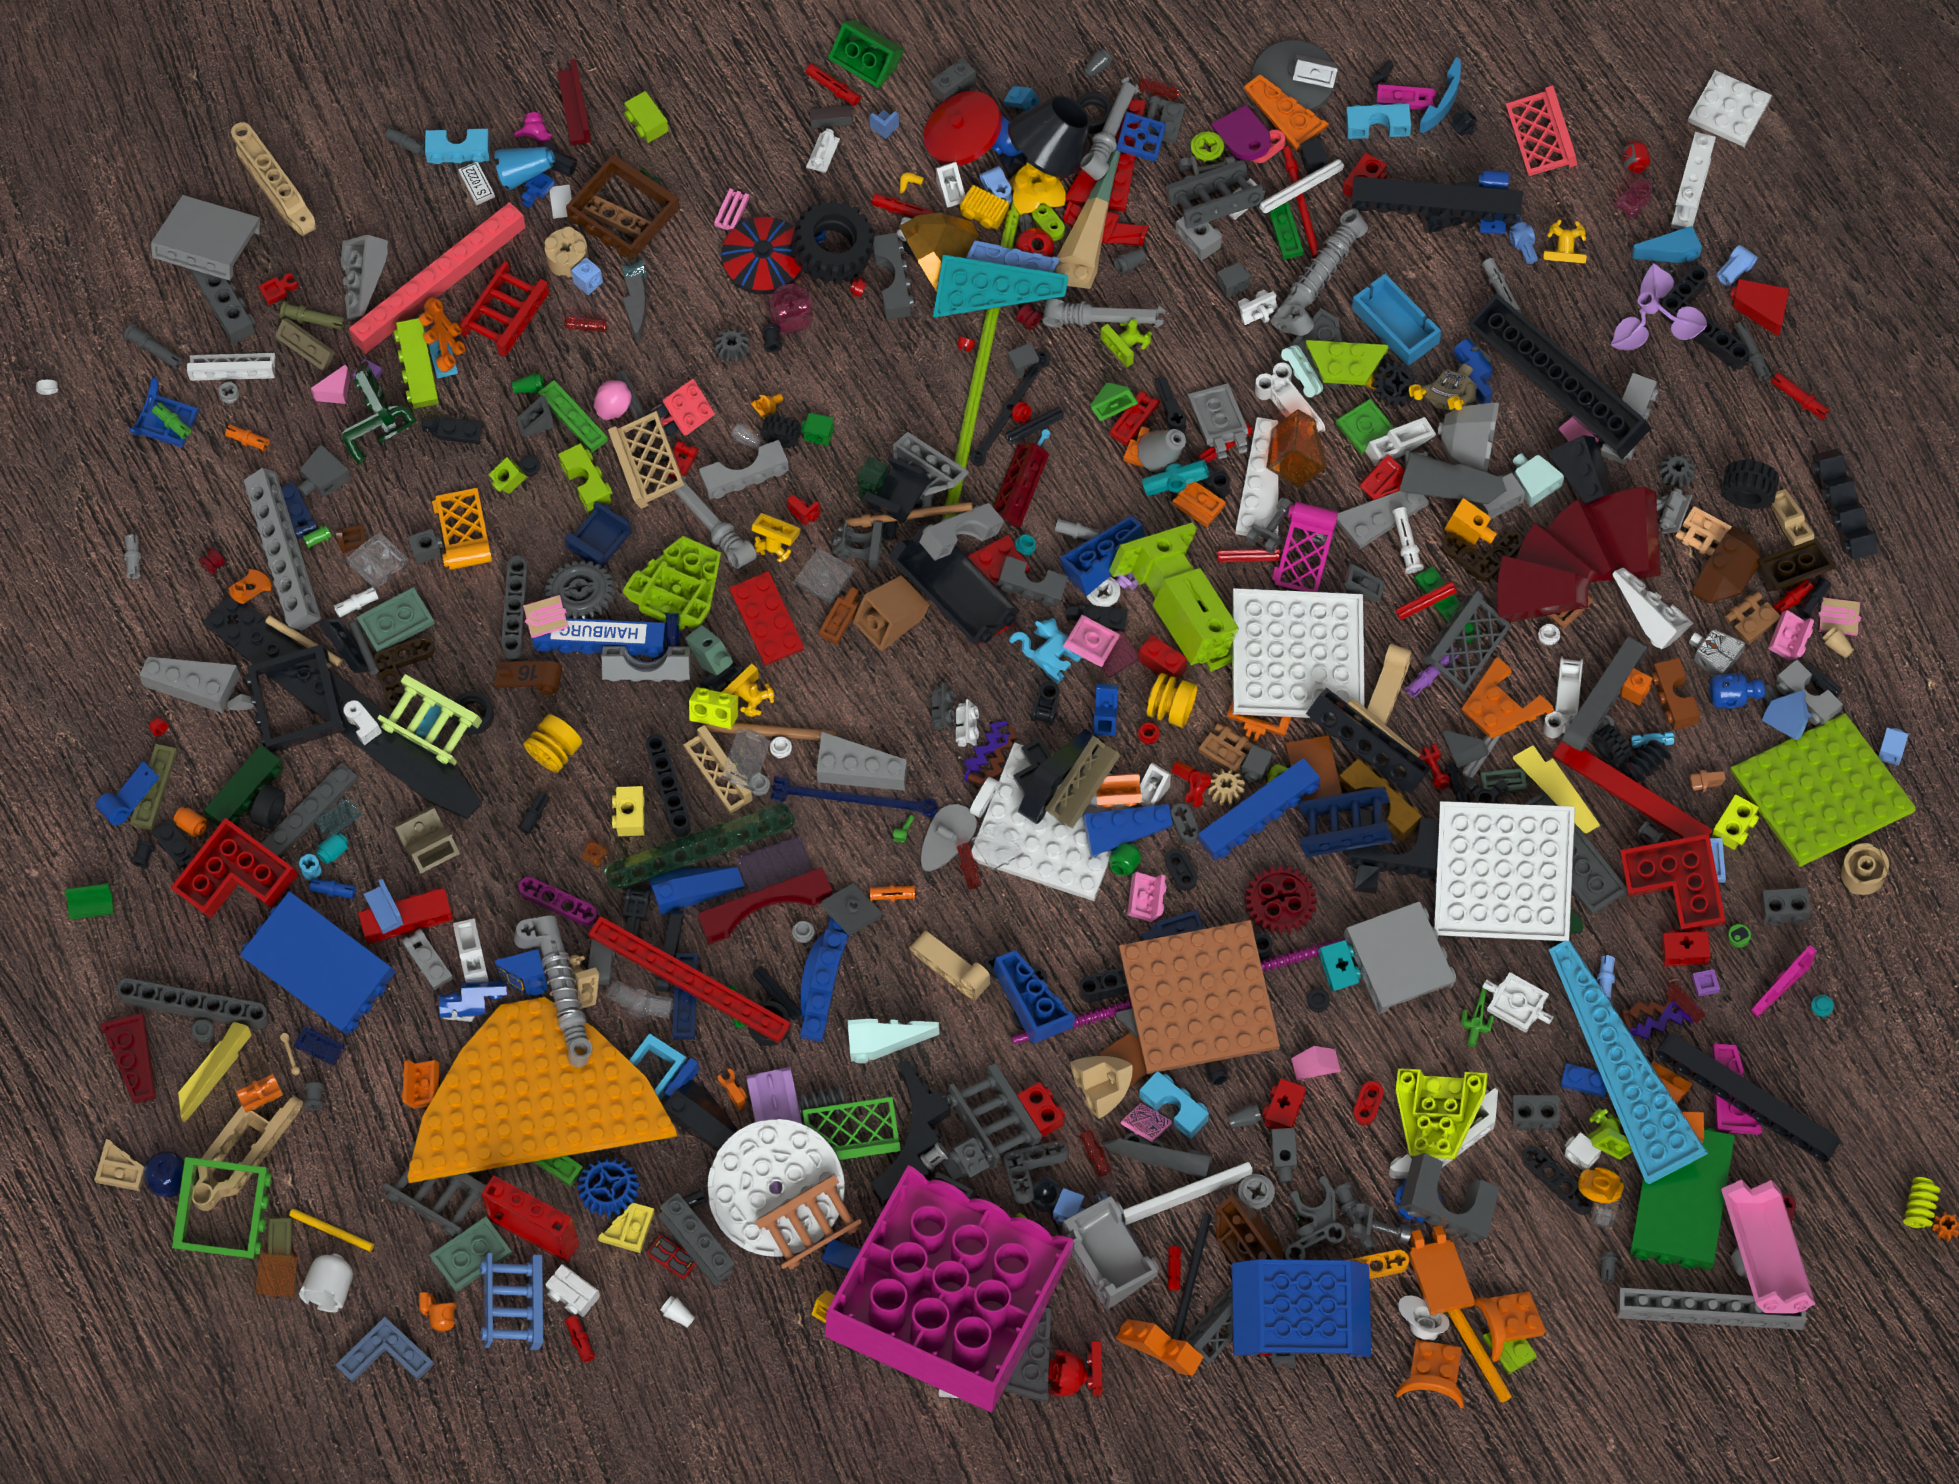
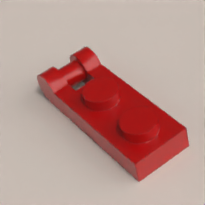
[1109,390,1160,446]

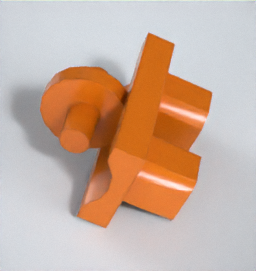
[236,1074,283,1113]

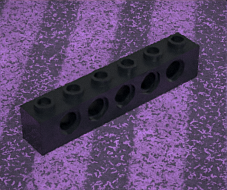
[1306,687,1432,794]

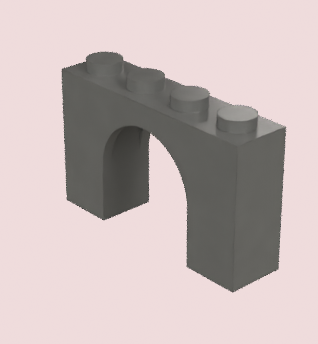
[1400,1153,1500,1243]

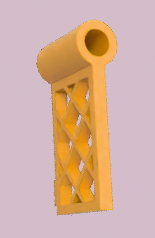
[432,488,492,570]

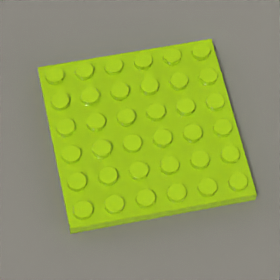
[1731,713,1915,867]

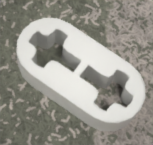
[970,777,1000,818]

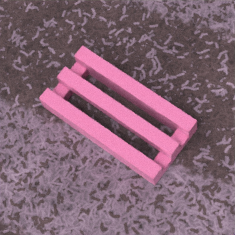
[714,188,749,231]

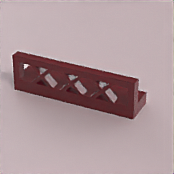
[557,59,591,146]
[993,443,1049,527]

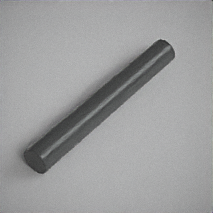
[350,621,379,675]

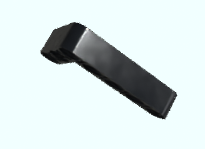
[1661,265,1749,369]
[1018,729,1105,824]

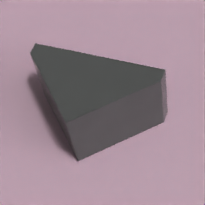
[516,395,554,437]
[1443,730,1489,768]

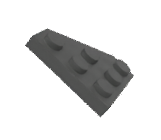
[1289,308,1343,390]

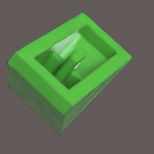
[1090,383,1138,421]

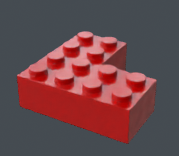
[170,818,299,919]
[1620,834,1726,932]

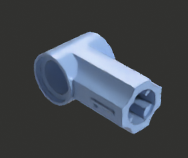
[1717,245,1758,286]

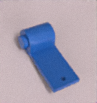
[1479,170,1509,235]
[96,761,160,825]

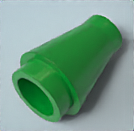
[512,372,545,393]

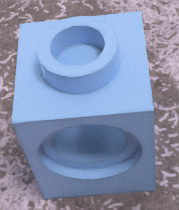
[571,257,603,295]
[1878,728,1908,766]

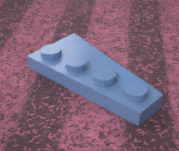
[966,241,1060,273]

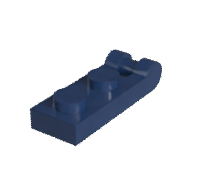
[281,481,317,539]

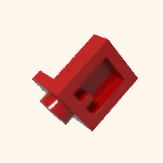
[787,495,821,526]

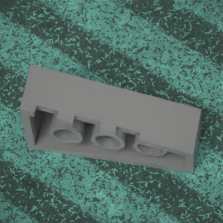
[139,657,240,713]

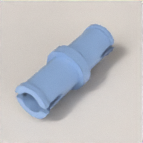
[1597,955,1615,1001]

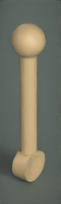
[280,1033,300,1075]

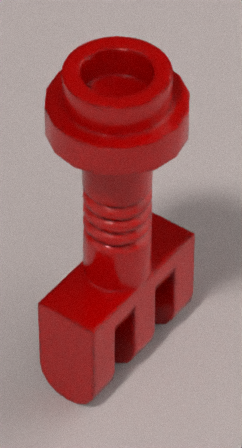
[1415,743,1450,790]

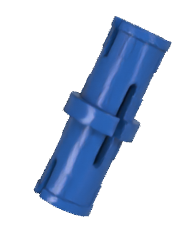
[309,878,356,900]

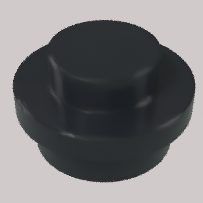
[519,455,541,476]

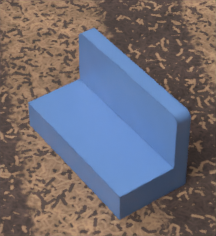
[364,879,403,934]

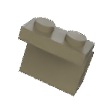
[394,806,460,874]

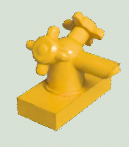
[1543,219,1587,263]
[751,513,800,562]
[722,664,774,717]

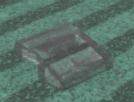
[346,532,409,589]

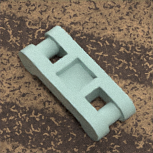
[1281,345,1323,397]

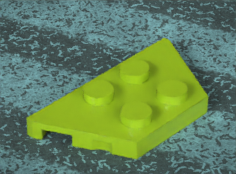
[1306,340,1388,385]

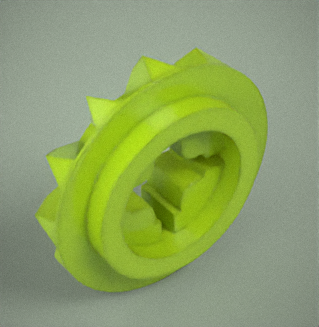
[1191,132,1224,163]

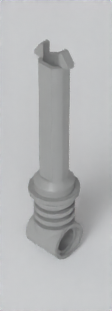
[1080,77,1138,180]
[1043,299,1166,328]
[667,476,757,569]

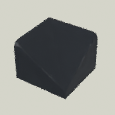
[1354,864,1380,894]

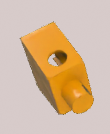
[1444,498,1497,545]

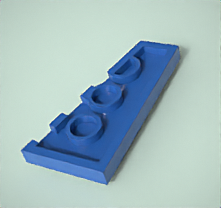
[1083,804,1173,858]

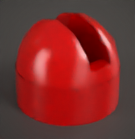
[957,336,975,353]
[149,717,169,736]

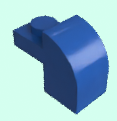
[1093,684,1119,736]

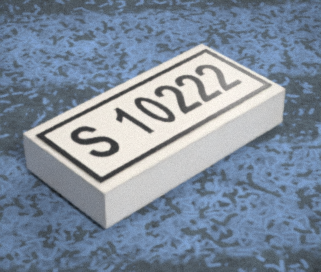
[458,162,495,205]

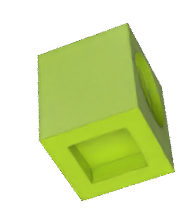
[488,457,527,494]

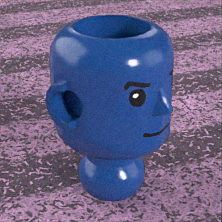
[1710,673,1765,709]

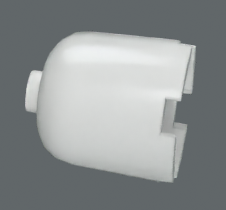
[299,1254,353,1312]

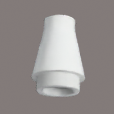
[660,1296,695,1328]

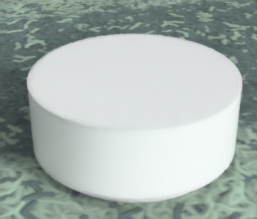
[36,380,58,395]

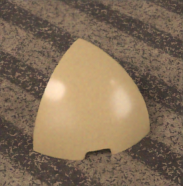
[1070,1056,1133,1119]

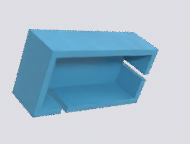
[1352,274,1441,367]

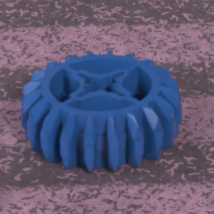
[577,1157,639,1218]

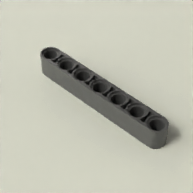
[1562,636,1648,752]
[116,978,270,1029]

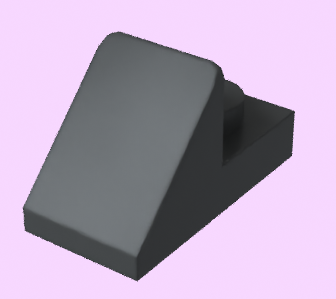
[1345,564,1384,603]

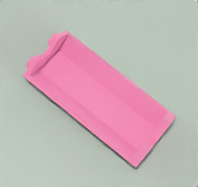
[1721,1180,1815,1313]

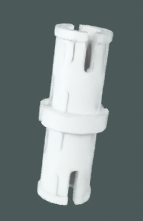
[333,587,378,618]

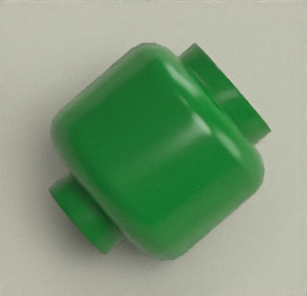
[1109,843,1142,876]

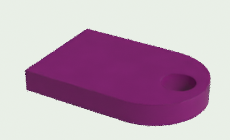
[1211,104,1271,161]

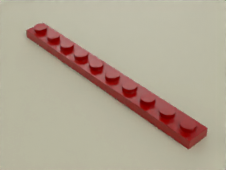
[588,916,791,1044]

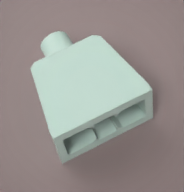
[1513,453,1564,508]

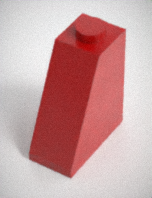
[1730,279,1789,335]

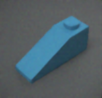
[1631,226,1702,263]

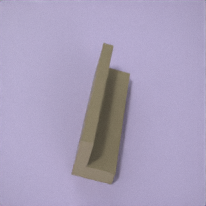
[1045,736,1120,829]

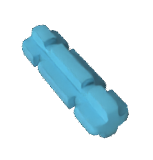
[1631,732,1675,748]

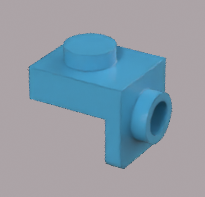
[1003,86,1040,111]

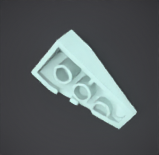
[848,1019,939,1063]

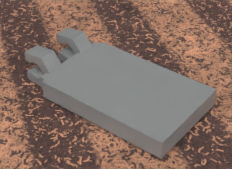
[1188,383,1248,459]

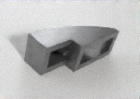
[622,273,646,343]

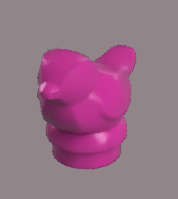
[514,112,552,143]

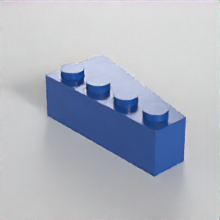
[1059,515,1146,596]
[993,950,1075,1044]

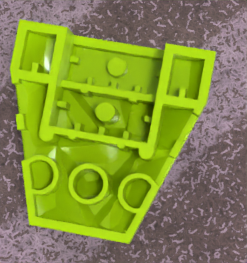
[623,536,721,630]

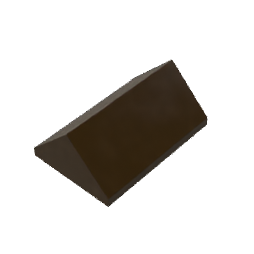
[1757,538,1836,591]

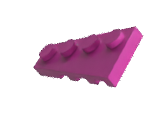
[1712,1044,1762,1135]

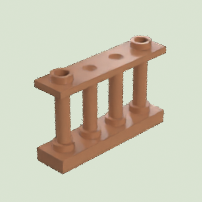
[755,1174,862,1270]

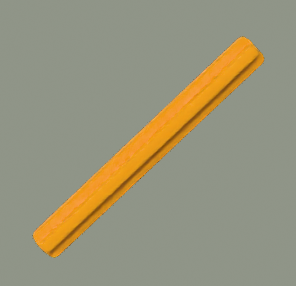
[1448,1309,1511,1403]

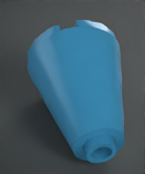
[494,147,555,191]

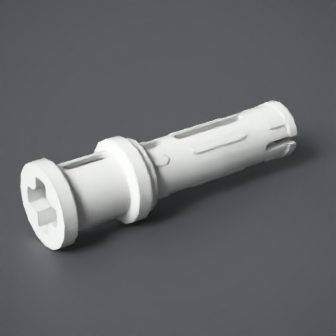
[1393,507,1424,574]

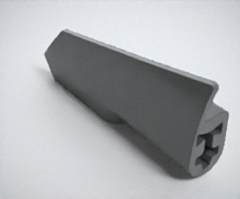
[1400,452,1507,504]
[1102,1133,1213,1179]

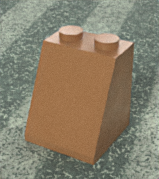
[853,575,930,651]

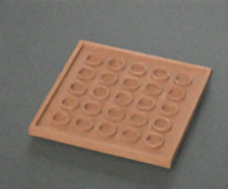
[1119,920,1280,1074]

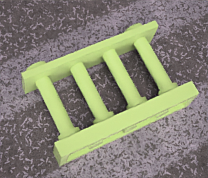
[377,674,482,765]

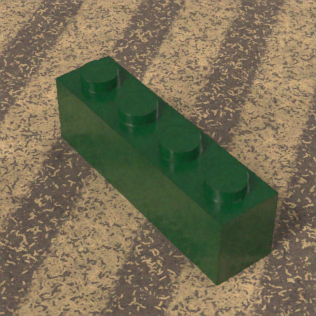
[204,745,284,826]

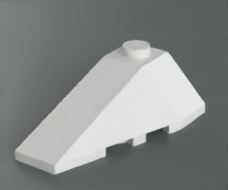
[1612,568,1694,650]

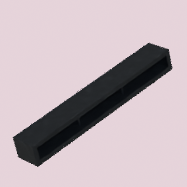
[1352,177,1523,224]

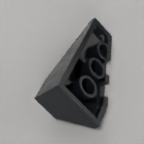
[663,1080,739,1152]

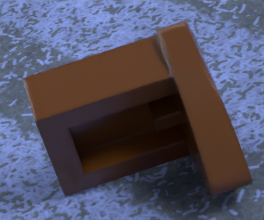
[335,524,368,553]

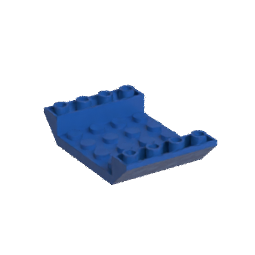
[1232,1259,1371,1357]

